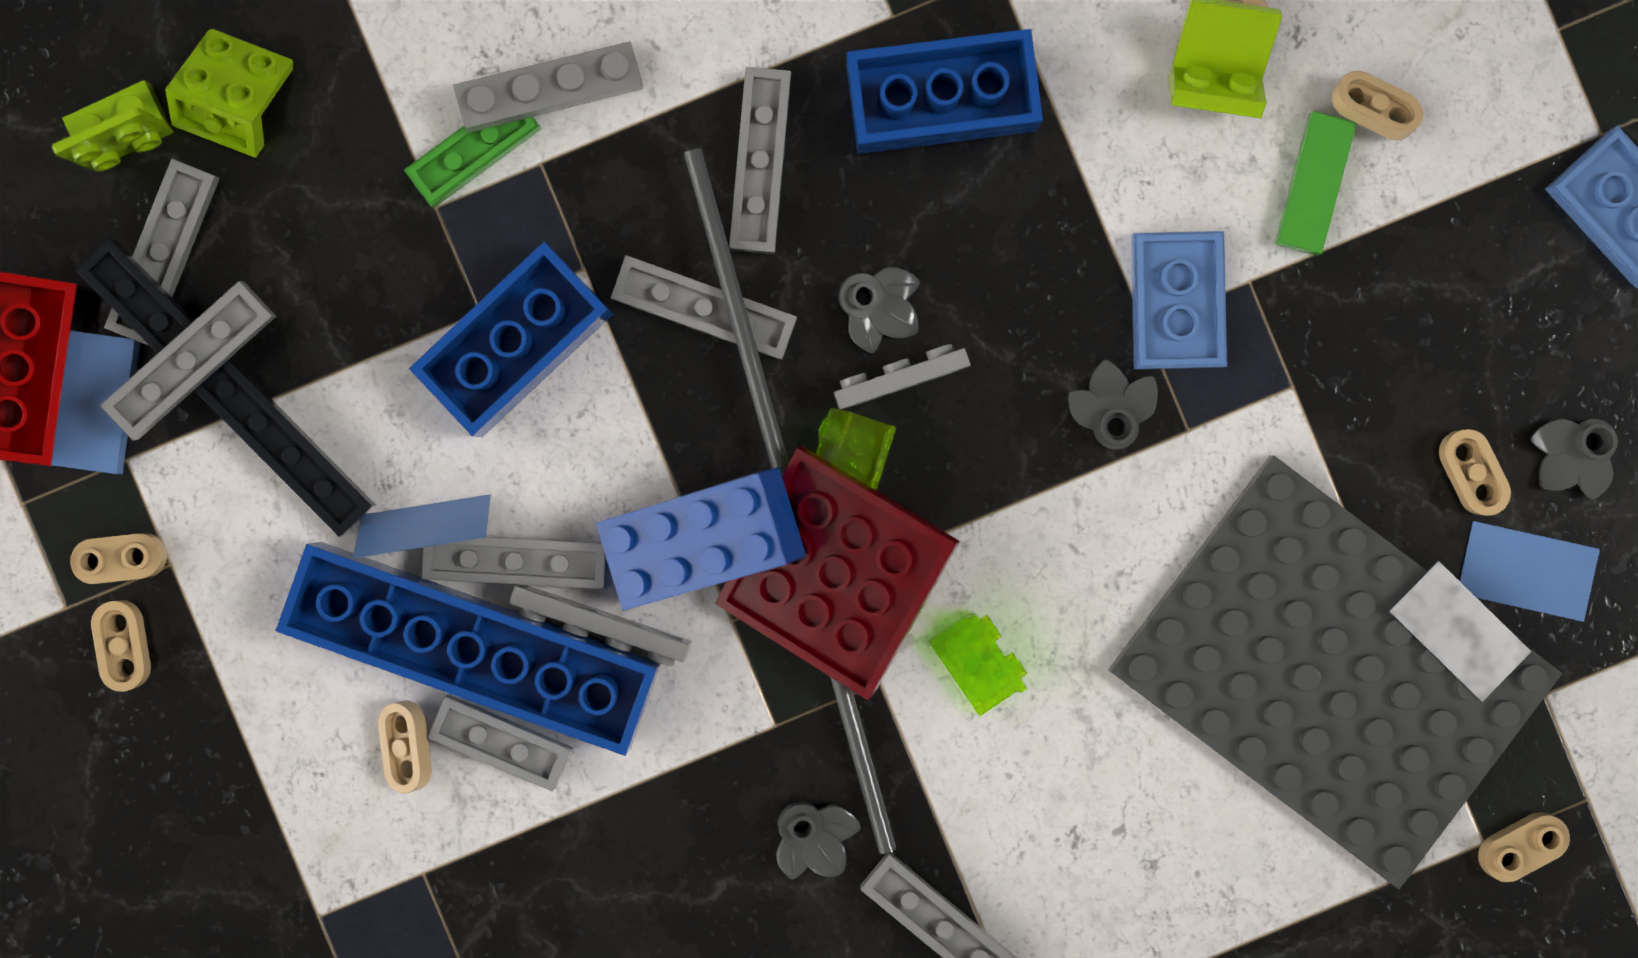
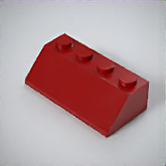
[0,272,77,466]

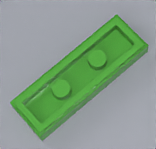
[1274,111,1357,256]
[404,117,542,208]

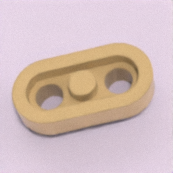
[1331,71,1423,140]
[1439,429,1511,516]
[70,533,167,584]
[91,600,151,692]
[378,700,432,794]
[1478,812,1570,882]

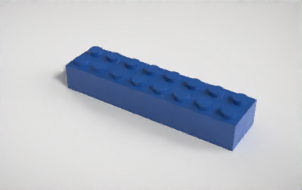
[275,542,661,756]

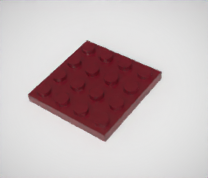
[715,446,960,700]

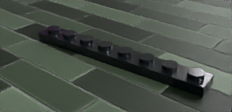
[75,238,375,537]

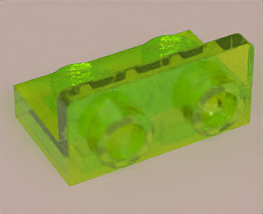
[816,408,896,490]
[928,610,1027,717]

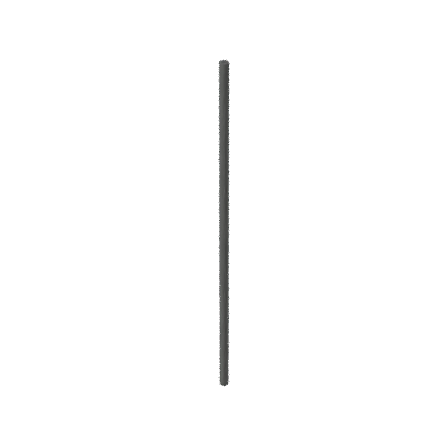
[684,148,897,854]

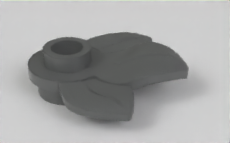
[838,267,920,353]
[1068,360,1158,450]
[1531,419,1618,500]
[776,802,861,879]

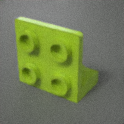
[1168,0,1282,119]
[165,29,293,158]
[52,80,174,171]

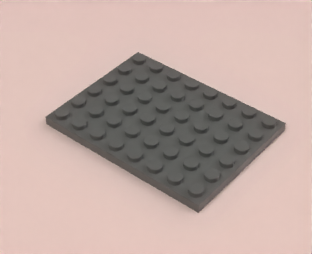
[1108,455,1563,890]

